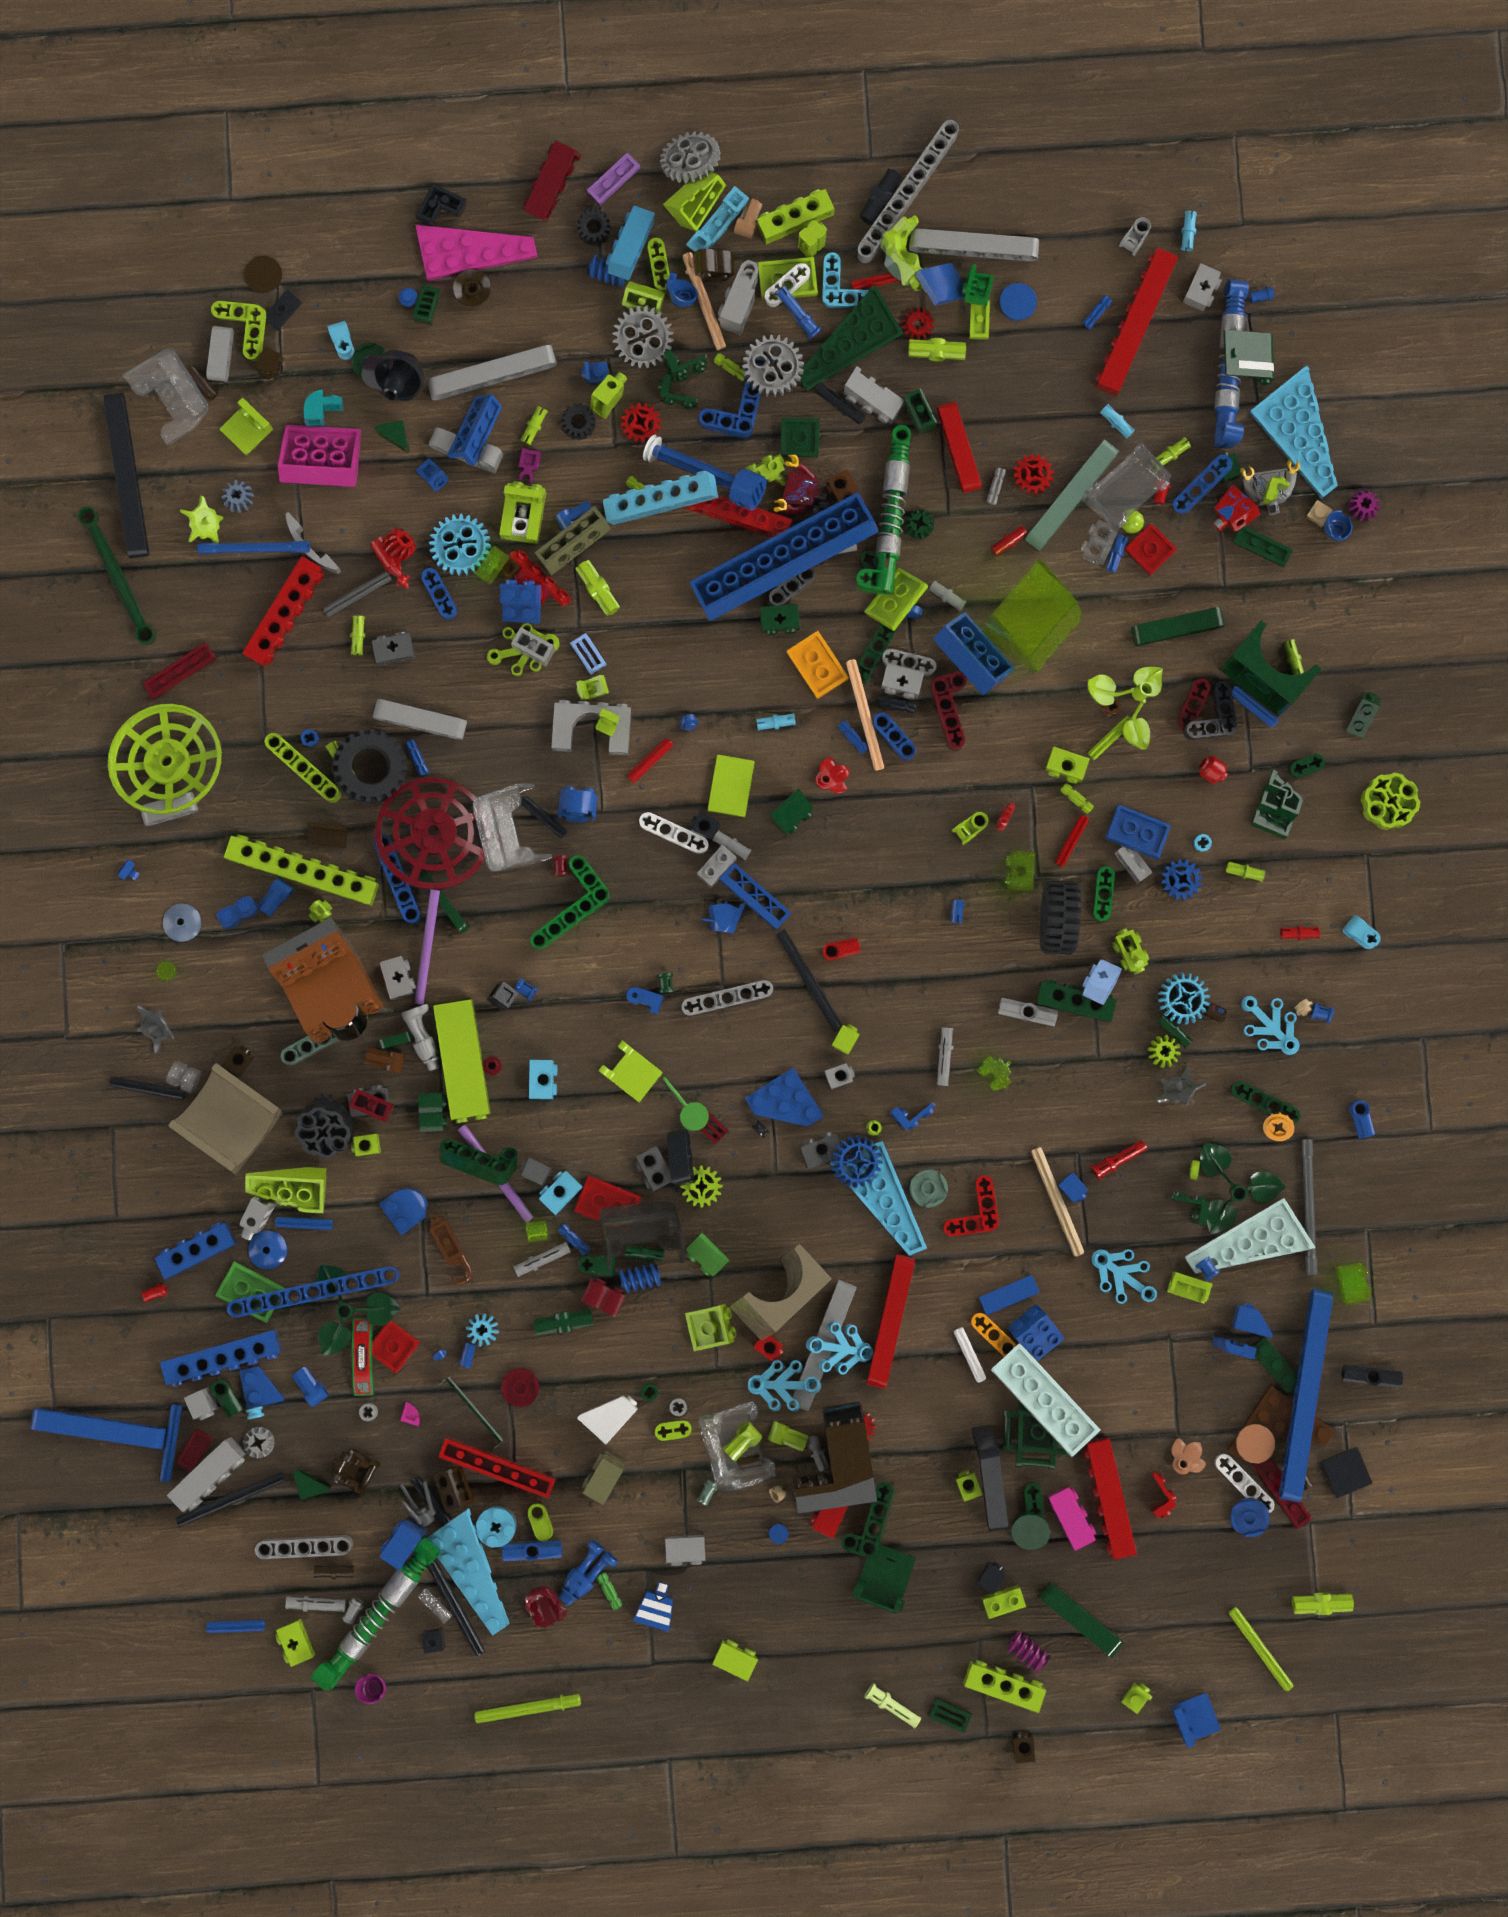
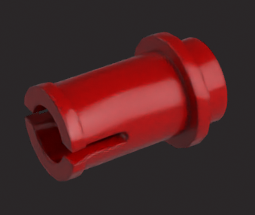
[1153,479,1171,505]
[141,1283,168,1303]

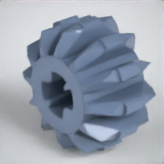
[221,480,254,513]

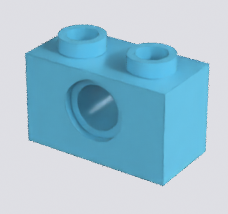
[529,1060,558,1099]
[539,1171,583,1215]

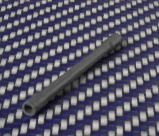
[1301,1139,1318,1275]

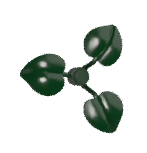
[1199,1143,1286,1234]
[317,1264,400,1356]

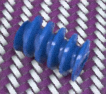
[587,254,627,289]
[619,1263,661,1293]

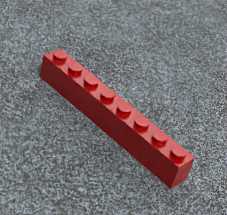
[1095,248,1178,397]

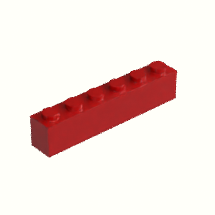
[439,1437,556,1499]
[1083,1437,1137,1560]

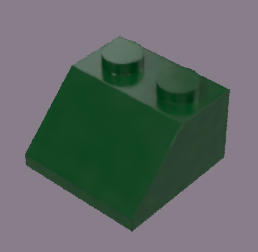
[770,788,814,836]

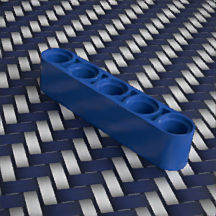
[374,834,421,924]

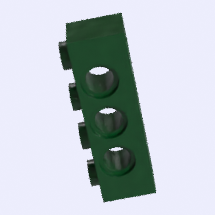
[1035,979,1117,1023]

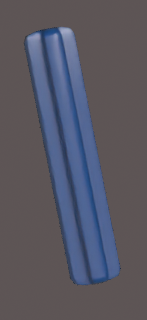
[1232,686,1279,728]
[275,1217,333,1230]
[206,1620,265,1633]

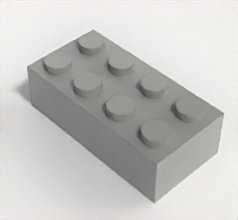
[167,1437,247,1512]

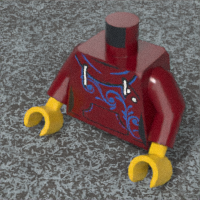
[774,455,828,516]

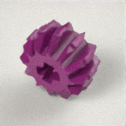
[1348,489,1381,521]

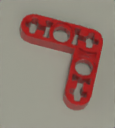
[943,1175,999,1236]

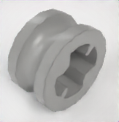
[670,1398,687,1416]
[359,1403,378,1421]

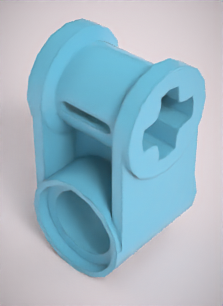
[327,321,355,360]
[1342,915,1381,949]

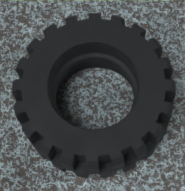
[1039,880,1081,955]

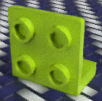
[220,398,273,455]

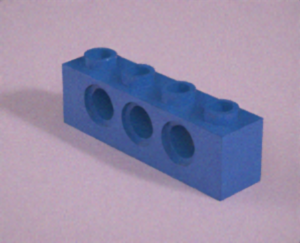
[154,1221,238,1279]

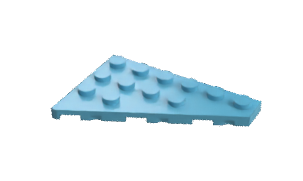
[1249,365,1338,499]

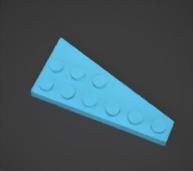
[829,1141,927,1256]
[427,1508,509,1636]

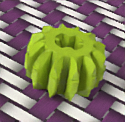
[1148,1035,1181,1068]

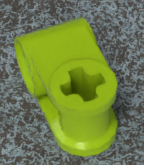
[952,812,988,845]

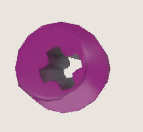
[1008,1630,1051,1673]

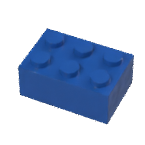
[380,1517,428,1570]

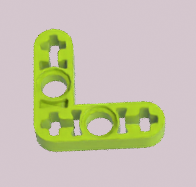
[211,301,266,361]

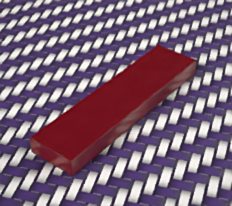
[142,642,217,700]
[1251,1457,1313,1529]

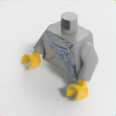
[1240,460,1300,515]

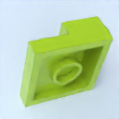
[685,1304,736,1351]

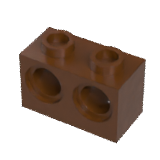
[825,469,865,504]

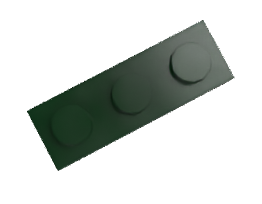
[1233,526,1293,568]
[1252,1336,1297,1394]

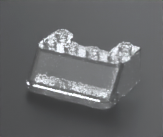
[123,349,209,446]

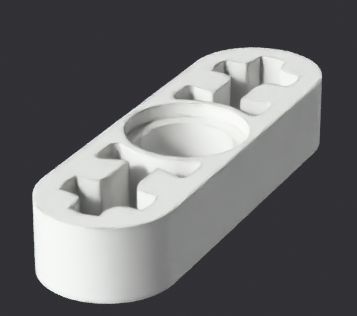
[765,263,810,307]

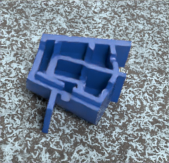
[702,901,745,934]
[1213,1336,1257,1359]

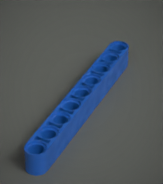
[227,1266,400,1317]

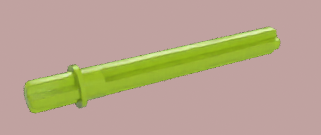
[475,1694,581,1723]

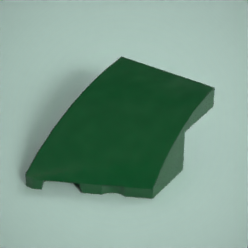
[1251,769,1303,839]

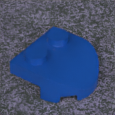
[379,1187,428,1235]

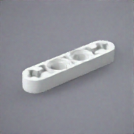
[639,812,708,854]
[1214,1453,1275,1513]

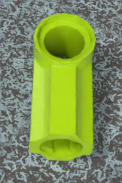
[723,1421,762,1462]
[767,1421,809,1452]

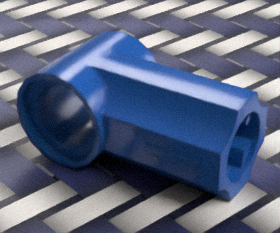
[554,501,592,531]
[257,877,295,917]
[1348,1100,1375,1139]
[292,1366,329,1407]

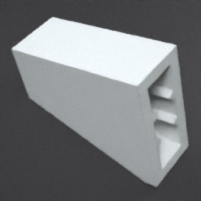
[577,1395,638,1444]

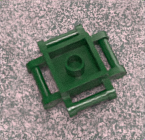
[1001,1400,1069,1470]

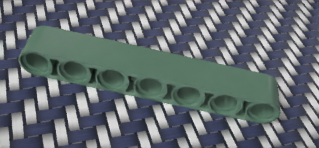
[1025,440,1119,552]

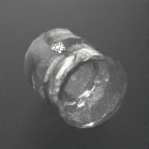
[166,1060,202,1094]

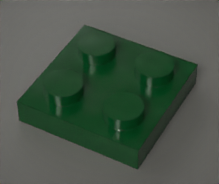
[781,418,819,458]

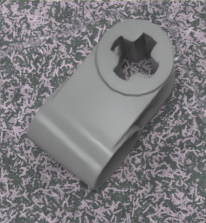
[1119,217,1151,256]

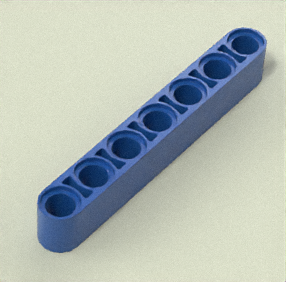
[30,1408,166,1449]

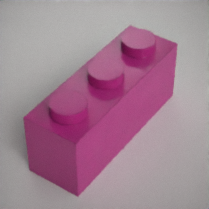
[1047,1485,1096,1551]

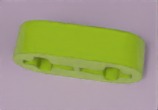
[655,1420,692,1441]

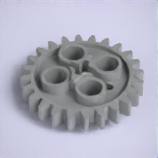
[660,131,721,184]
[612,305,674,368]
[742,334,804,397]

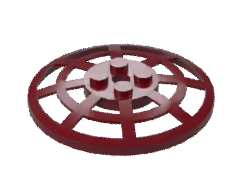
[375,777,491,890]

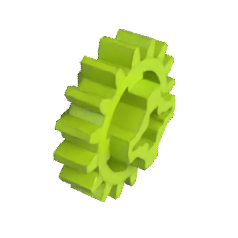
[681,1166,723,1208]

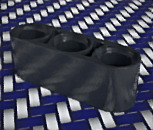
[667,1129,694,1186]

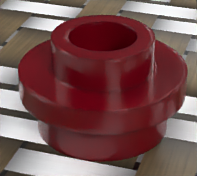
[483,1056,502,1076]

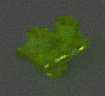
[475,546,510,585]
[978,1055,1012,1091]

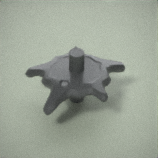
[135,1005,175,1053]
[1155,1066,1206,1107]

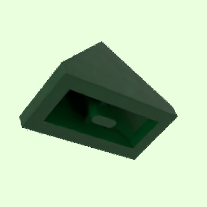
[374,420,410,453]
[293,1468,332,1500]

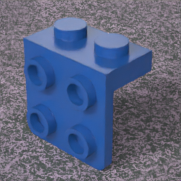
[1007,1304,1064,1361]

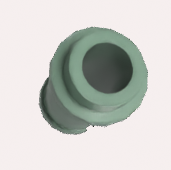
[697,1479,718,1506]

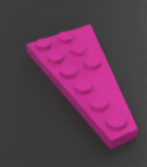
[415,225,538,281]

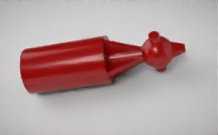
[370,536,410,589]

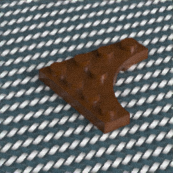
[1227,1386,1335,1461]

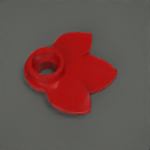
[815,757,850,794]

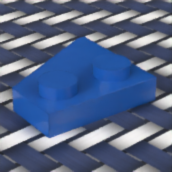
[240,1366,285,1409]

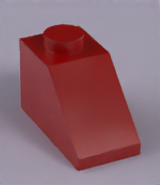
[810,1506,848,1538]

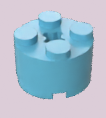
[476,1505,517,1548]

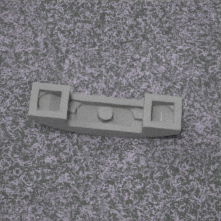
[285,512,341,574]

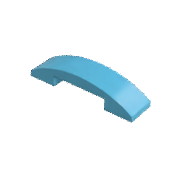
[686,186,749,252]

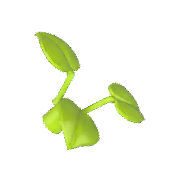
[1087,667,1163,750]

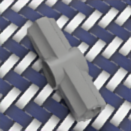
[998,998,1058,1027]

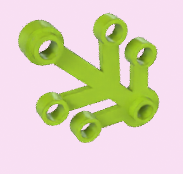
[487,623,560,676]

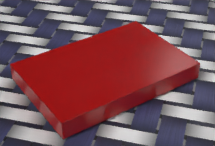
[574,1175,642,1232]

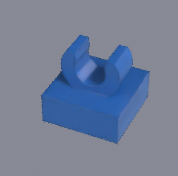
[117,859,139,880]

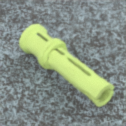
[864,1683,921,1728]

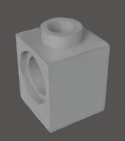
[824,1063,855,1089]

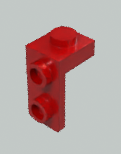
[1150,1471,1177,1518]

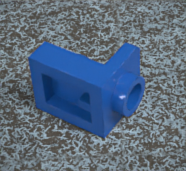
[581,361,609,385]
[415,458,449,492]

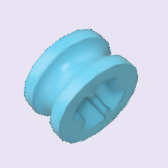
[1193,834,1212,852]
[245,1406,264,1420]

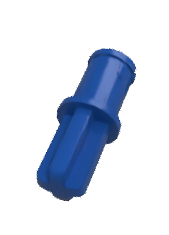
[1106,534,1128,573]

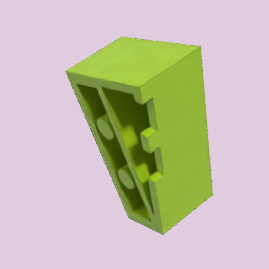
[663,171,727,232]

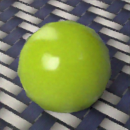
[1120,509,1144,534]

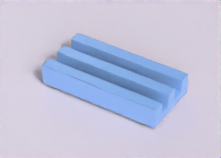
[570,633,607,675]

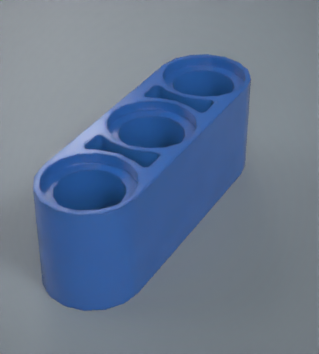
[873,713,916,761]

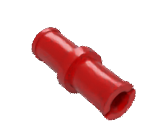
[990,525,1028,557]
[1280,925,1320,941]

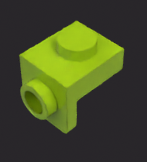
[576,675,609,700]

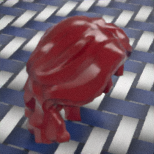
[525,1586,567,1629]

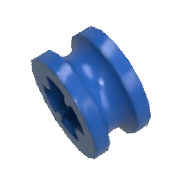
[301,729,319,747]

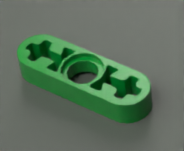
[1093,866,1115,922]

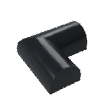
[416,183,467,226]

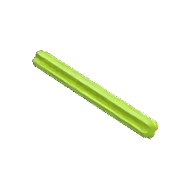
[1228,1607,1293,1692]

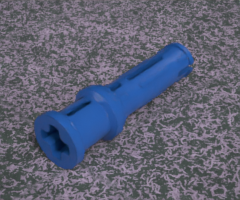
[775,285,821,339]

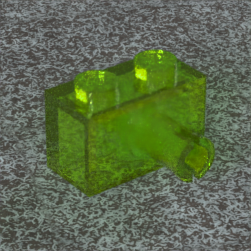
[1336,1262,1371,1305]

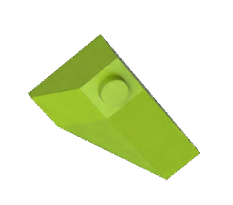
[245,1167,327,1213]

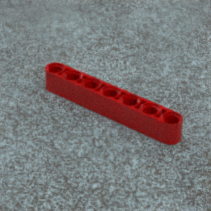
[866,1254,915,1389]

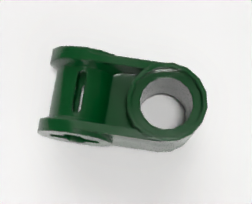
[578,1255,615,1276]

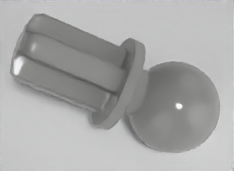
[806,1436,829,1471]

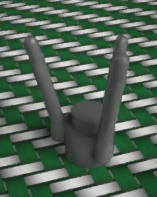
[400,1481,436,1527]

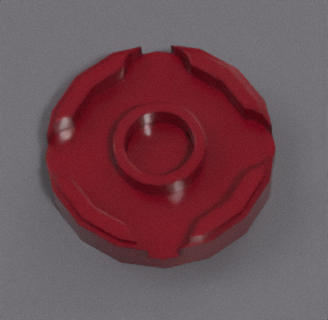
[501,1368,540,1407]

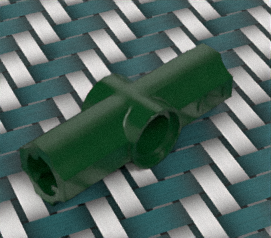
[533,1309,594,1336]

